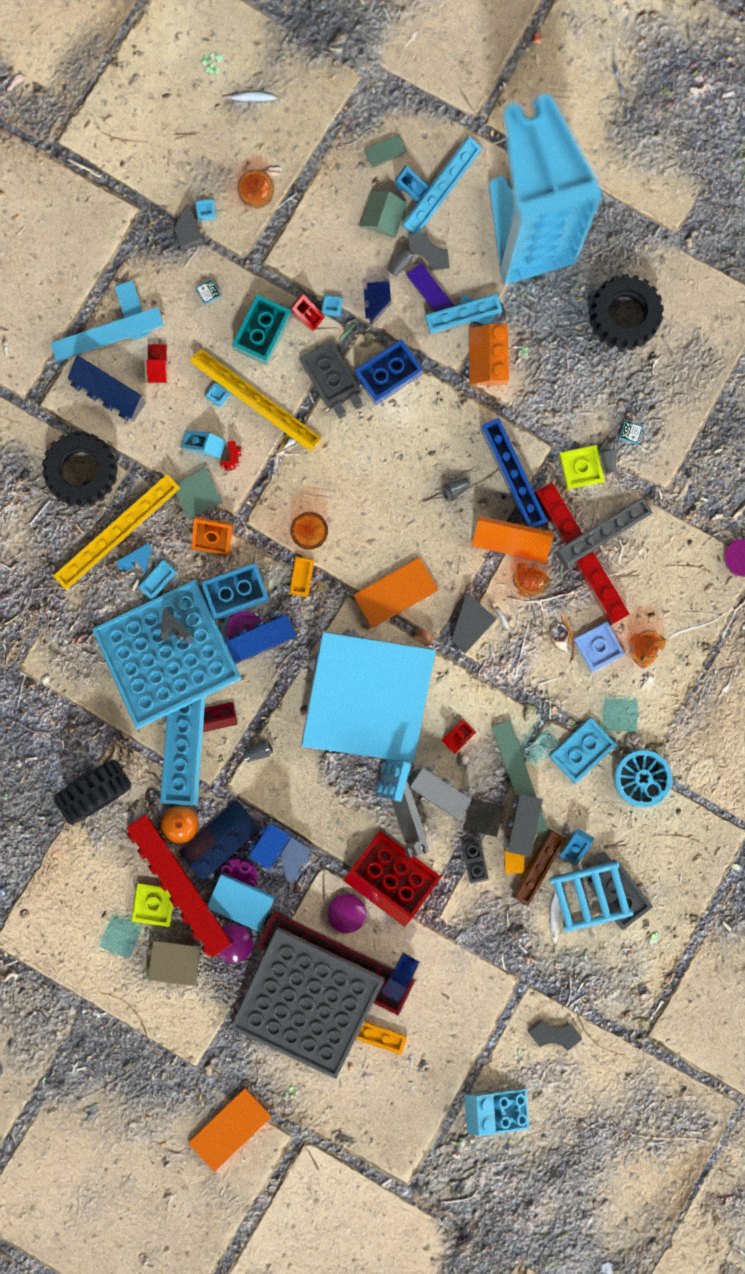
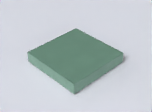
[176,468,223,519]

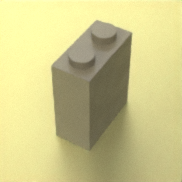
[145,940,201,986]

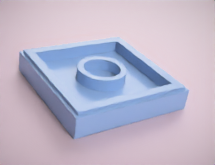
[573,621,625,673]

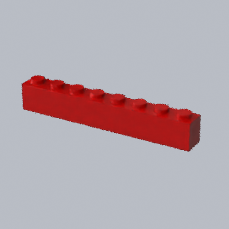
[535,482,630,626]
[126,815,233,958]

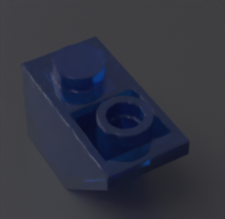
[363,281,391,324]
[382,952,420,1002]

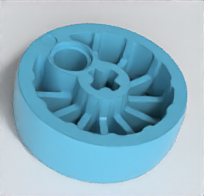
[613,750,672,808]

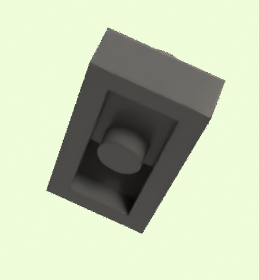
[161,608,194,645]

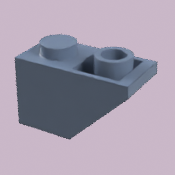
[281,837,312,883]

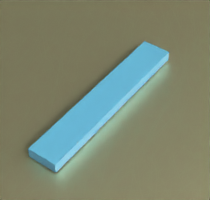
[401,136,483,234]
[51,307,164,362]

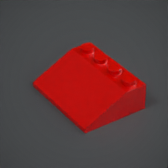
[343,831,441,927]

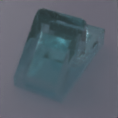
[522,730,561,767]

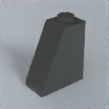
[451,594,496,654]

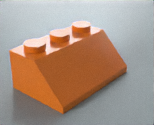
[469,324,509,385]

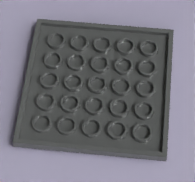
[231,927,385,1079]

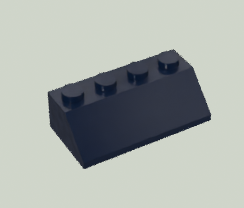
[68,355,146,422]
[179,800,262,881]

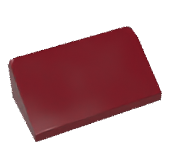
[203,702,238,732]

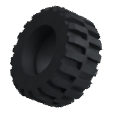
[589,274,664,351]
[42,431,118,507]
[54,759,131,825]

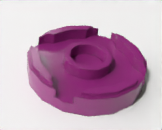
[724,539,745,577]
[226,611,262,639]

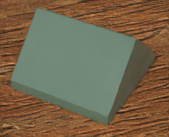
[359,191,407,238]

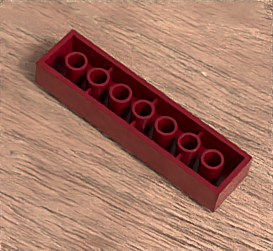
[258,911,416,1016]

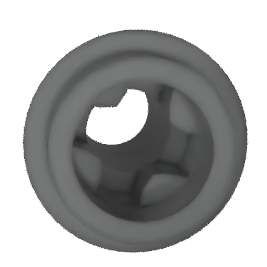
[388,248,414,277]
[599,445,617,473]
[441,478,471,501]
[243,739,273,763]

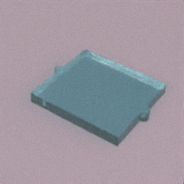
[602,698,639,732]
[100,915,142,959]

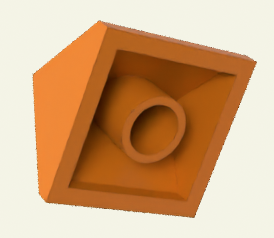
[191,517,234,556]

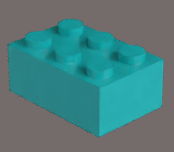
[232,294,292,366]

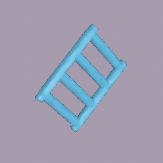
[549,861,633,932]

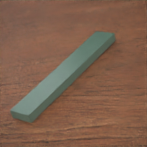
[492,721,548,834]

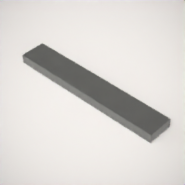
[554,497,653,568]

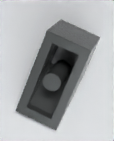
[173,204,203,251]

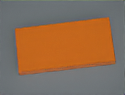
[472,515,554,563]
[353,558,438,628]
[188,1088,272,1172]

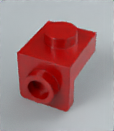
[219,441,242,471]

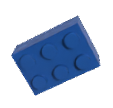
[354,339,423,406]
[248,823,292,870]

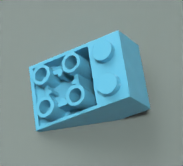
[464,1089,529,1136]

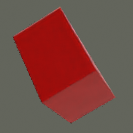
[290,293,325,331]

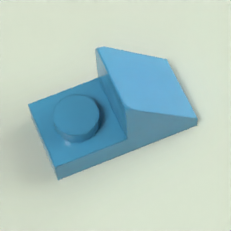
[395,165,429,203]
[116,543,153,574]
[559,829,595,866]

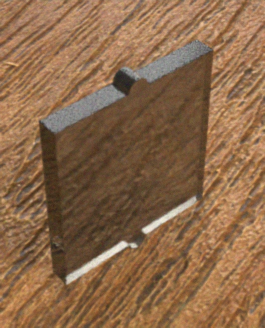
[464,798,504,837]

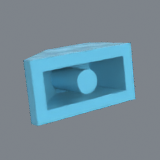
[181,430,226,459]

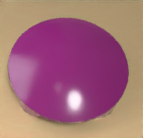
[220,858,258,887]
[328,894,366,933]
[218,924,253,963]

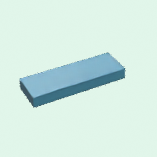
[115,281,150,341]

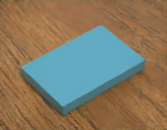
[549,717,617,784]
[208,873,275,932]

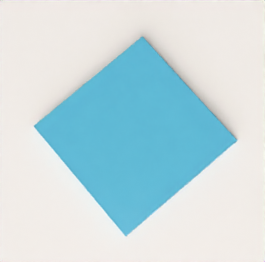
[92,579,242,729]
[301,632,436,763]

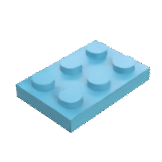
[376,759,411,802]

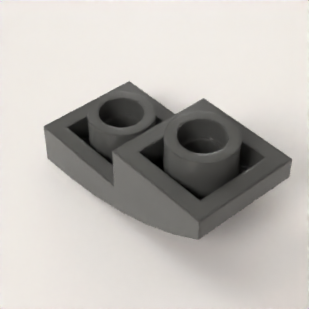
[461,840,489,885]

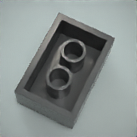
[502,794,543,857]

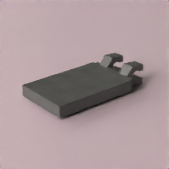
[299,341,363,419]
[391,781,430,858]
[582,851,653,931]

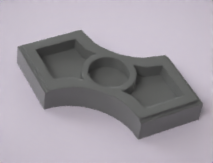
[408,232,450,271]
[528,1020,582,1051]

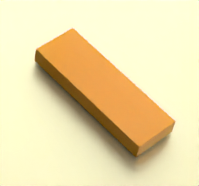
[356,1021,407,1055]

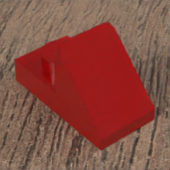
[146,344,167,383]
[441,719,476,754]

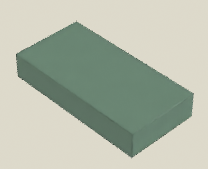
[364,135,406,168]

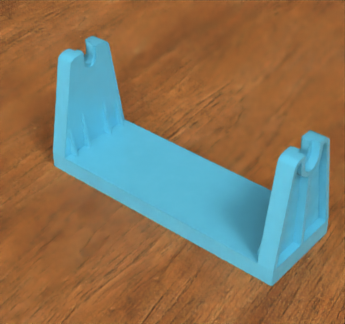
[489,95,602,285]

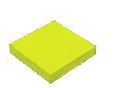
[559,445,605,490]
[131,882,173,927]

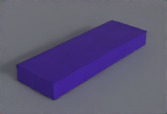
[406,263,454,312]

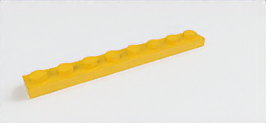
[189,349,322,451]
[53,474,181,590]

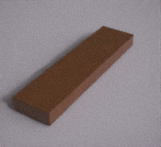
[511,829,566,906]

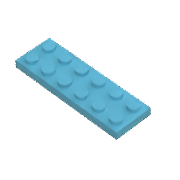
[160,697,205,805]

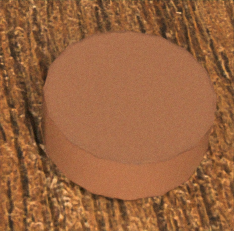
[414,630,434,645]

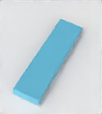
[424,294,503,334]

